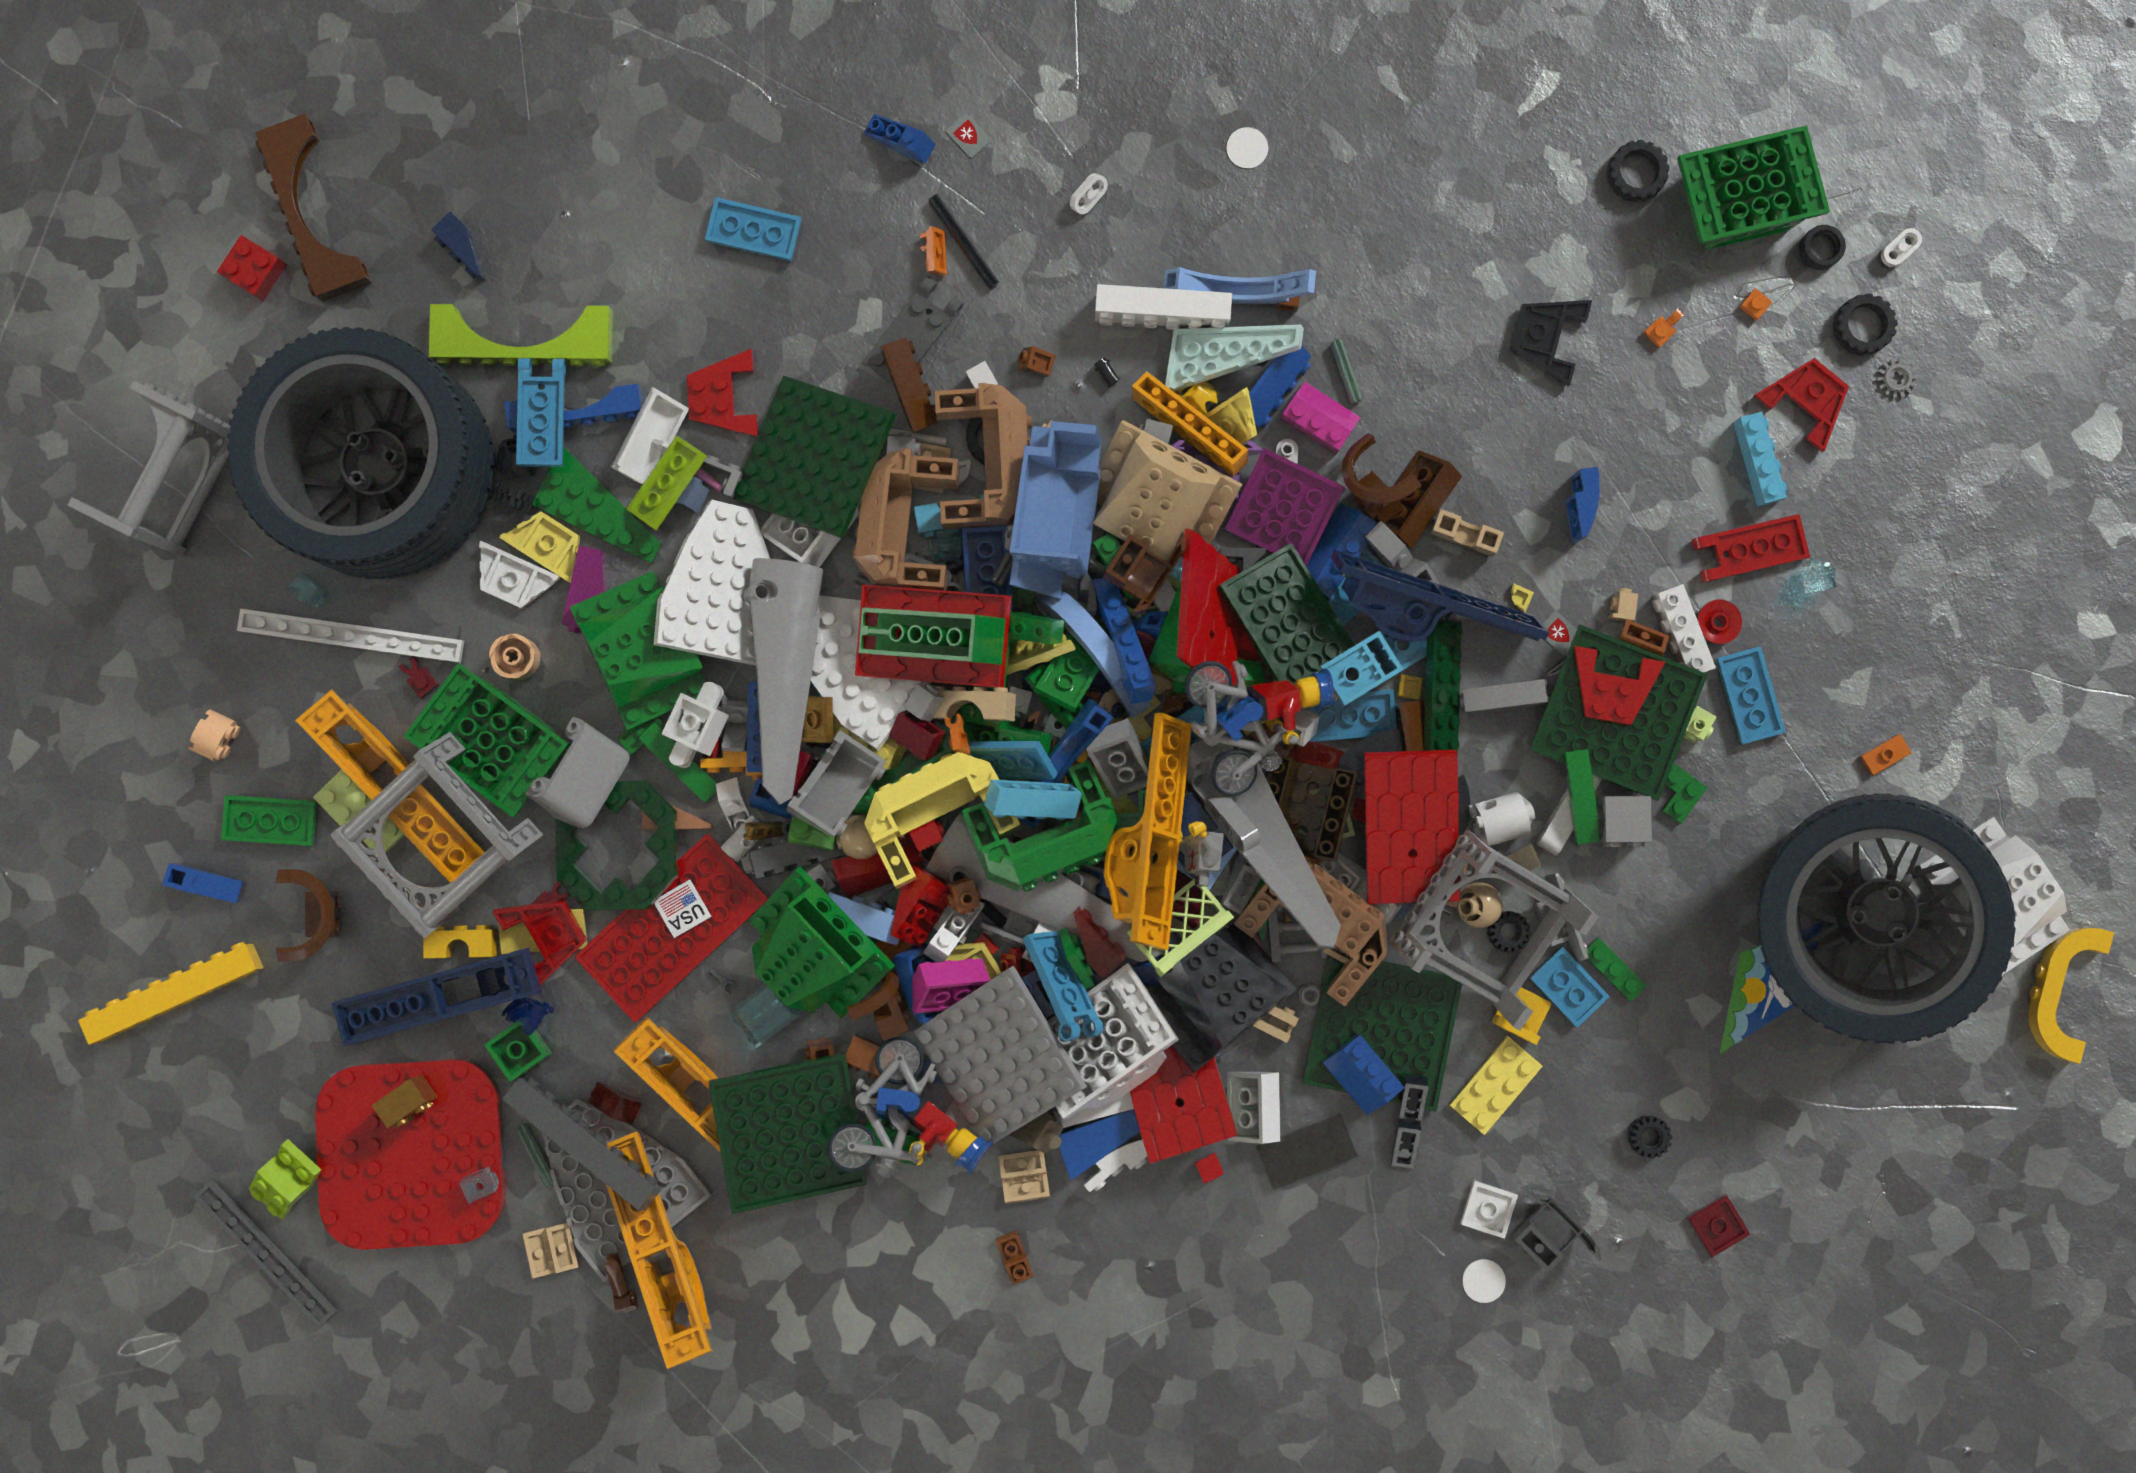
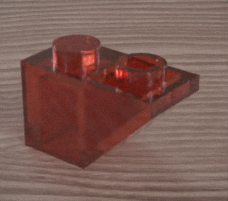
[588,1081,642,1124]

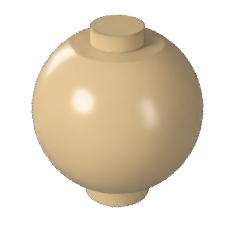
[836,814,878,859]
[1457,883,1503,928]

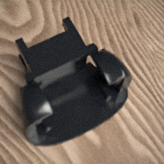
[1337,729,1405,786]

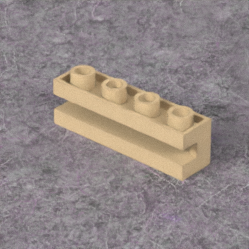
[1253,1006,1299,1043]

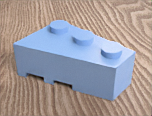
[828,892,899,945]

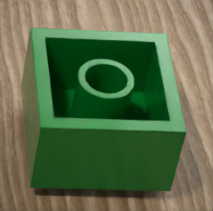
[484,1017,553,1082]

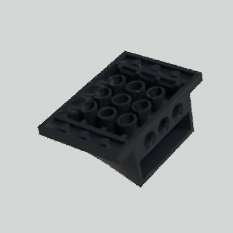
[1148,923,1297,1074]

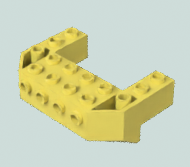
[864,752,1020,889]

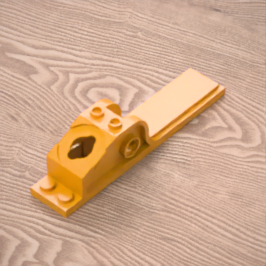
[295,689,485,883]
[1104,713,1191,950]
[613,1017,721,1153]
[606,1131,712,1369]

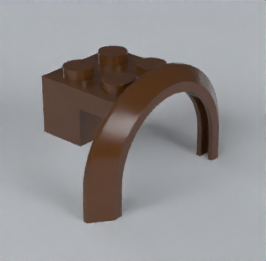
[1342,433,1422,524]
[1103,534,1186,616]
[276,869,342,962]
[847,969,911,1041]

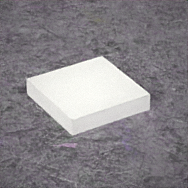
[1460,1180,1518,1239]

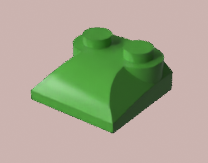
[788,815,836,851]

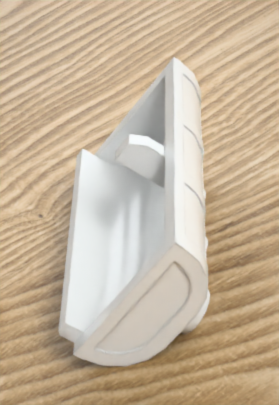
[610,387,689,485]

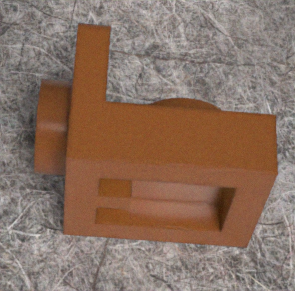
[1018,346,1056,377]

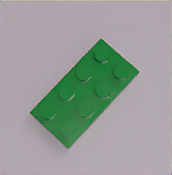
[221,795,317,846]

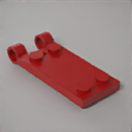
[1692,514,1810,583]

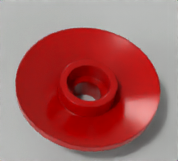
[1697,599,1742,644]

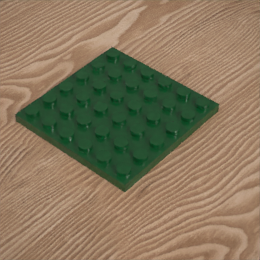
[733,375,896,539]
[1529,624,1708,801]
[1302,955,1462,1112]
[708,1052,867,1214]

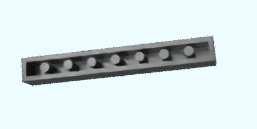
[503,1077,662,1211]

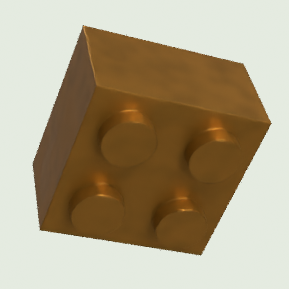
[372,1075,438,1128]

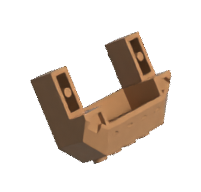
[935,383,1032,530]
[853,448,960,591]
[1234,860,1389,1006]

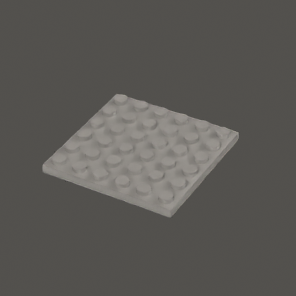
[913,966,1087,1144]

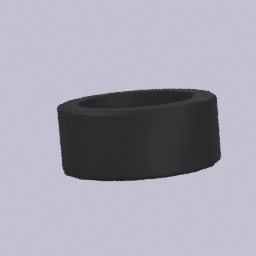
[1799,224,1846,270]

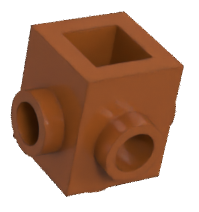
[947,877,981,914]

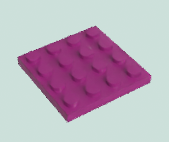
[1225,448,1345,566]

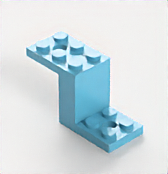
[1320,631,1427,706]

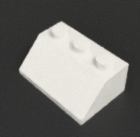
[1227,1072,1280,1144]

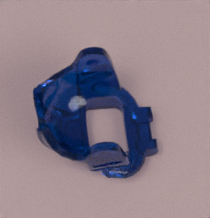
[501,997,554,1035]

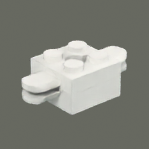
[662,682,729,768]

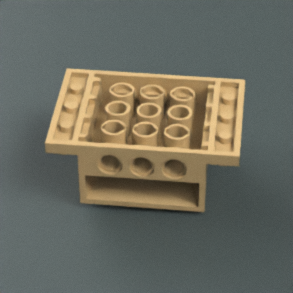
[1093,420,1243,562]

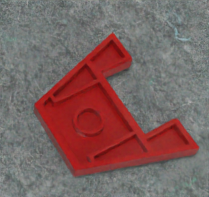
[686,348,759,437]
[1753,358,1849,452]
[1574,646,1665,725]
[492,900,587,985]

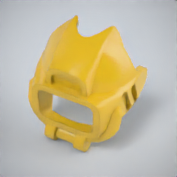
[1175,381,1219,415]

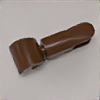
[605,1253,638,1314]

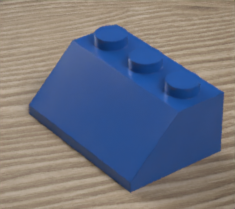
[1322,1033,1405,1115]

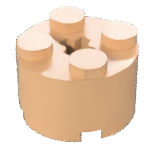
[489,634,541,681]
[188,709,241,762]

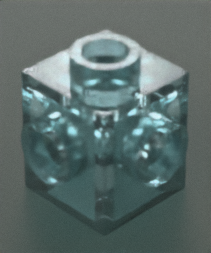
[1800,559,1837,594]

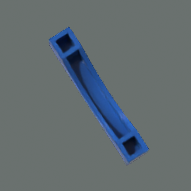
[504,384,644,435]
[1092,578,1156,704]
[1018,698,1113,829]

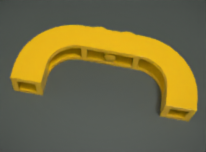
[2028,928,2114,1064]

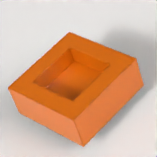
[1739,288,1772,321]

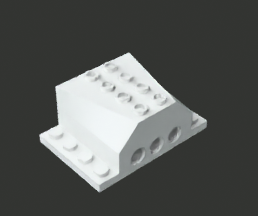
[1917,817,2070,976]
[1047,963,1179,1120]

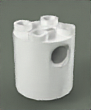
[1468,792,1535,846]

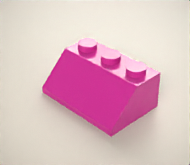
[1280,382,1361,455]
[913,958,990,1013]

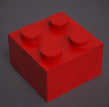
[217,235,287,302]

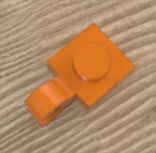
[1643,309,1684,348]
[945,713,970,755]

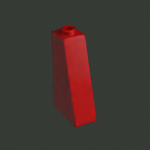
[831,842,925,898]

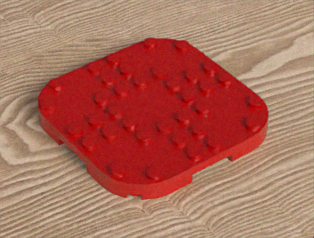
[315,1059,506,1250]

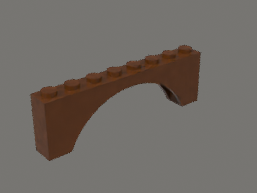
[255,114,372,302]

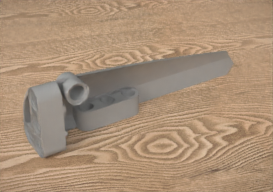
[744,558,823,805]
[1186,733,1341,949]
[926,812,1164,963]

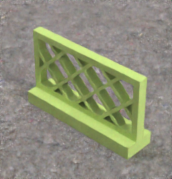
[1127,878,1234,978]

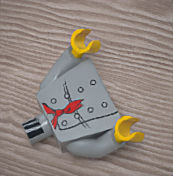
[1179,822,1224,887]

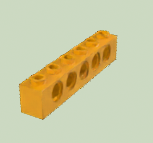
[1132,371,1248,477]

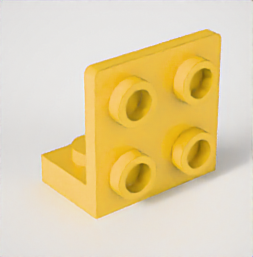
[1491,987,1551,1045]

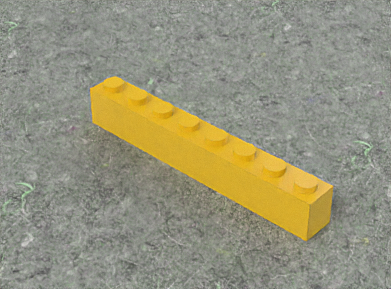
[78,942,264,1045]

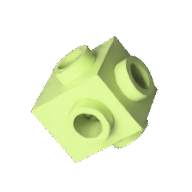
[1684,706,1716,743]

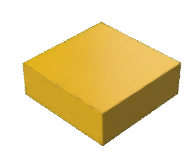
[1396,674,1423,701]

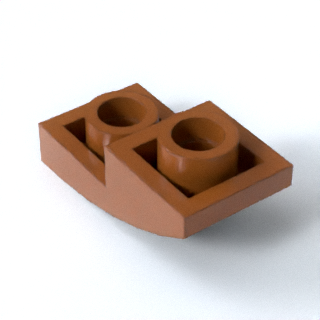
[996,1230,1034,1285]

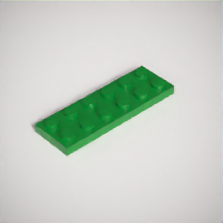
[1034,603,1136,712]

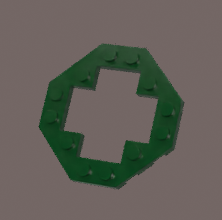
[555,780,678,911]

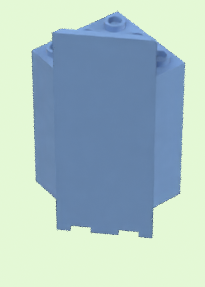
[1009,421,1102,600]

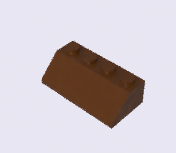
[880,337,938,432]
[1374,450,1462,549]
[1395,701,1425,751]

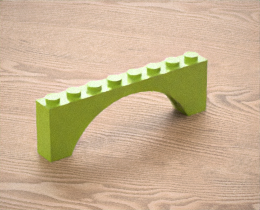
[429,304,613,367]

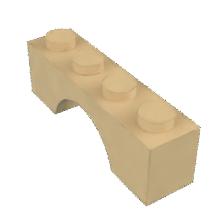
[932,686,1016,721]

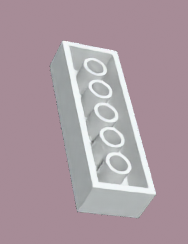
[1095,284,1232,330]

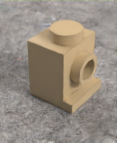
[1608,588,1638,622]

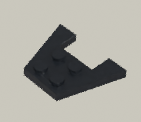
[1510,300,1592,387]

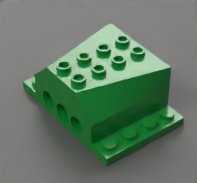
[1677,125,1830,251]
[570,571,705,731]
[403,663,570,818]
[748,866,895,1019]

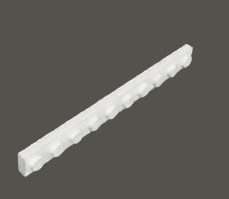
[237,609,464,663]

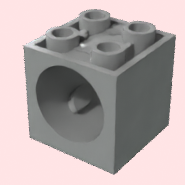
[1596,796,1652,847]

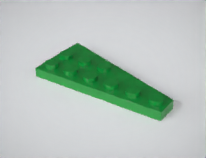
[532,447,663,564]

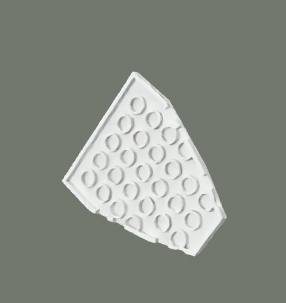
[654,500,770,666]
[811,595,932,751]

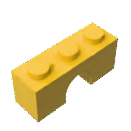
[423,925,497,958]

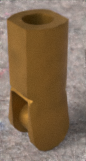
[743,821,784,840]

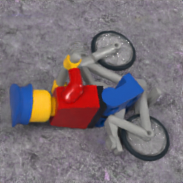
[1185,661,1335,796]
[828,1037,993,1179]

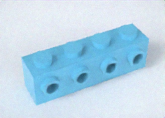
[1733,412,1788,508]
[984,780,1082,820]

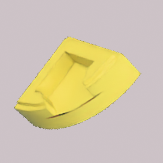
[1510,583,1534,613]

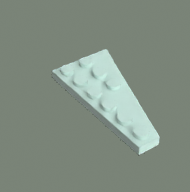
[1165,324,1304,392]

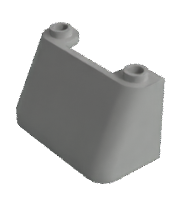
[526,717,630,828]
[786,730,886,838]

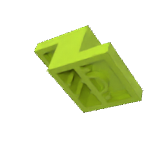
[249,1139,321,1220]

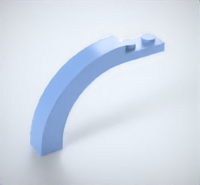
[1163,267,1316,304]
[1037,590,1151,718]

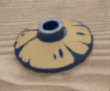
[1097,687,1127,725]

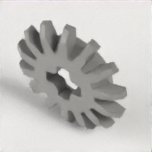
[1877,358,1918,398]

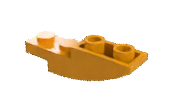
[700,751,762,781]

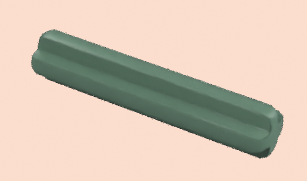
[1330,340,1362,404]
[516,1123,553,1187]

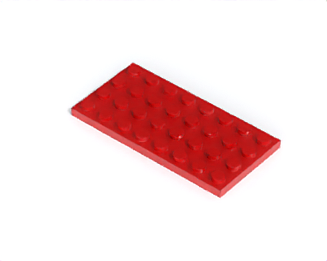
[574,833,769,1023]

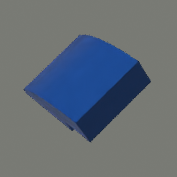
[1565,467,1600,544]
[894,943,943,1024]

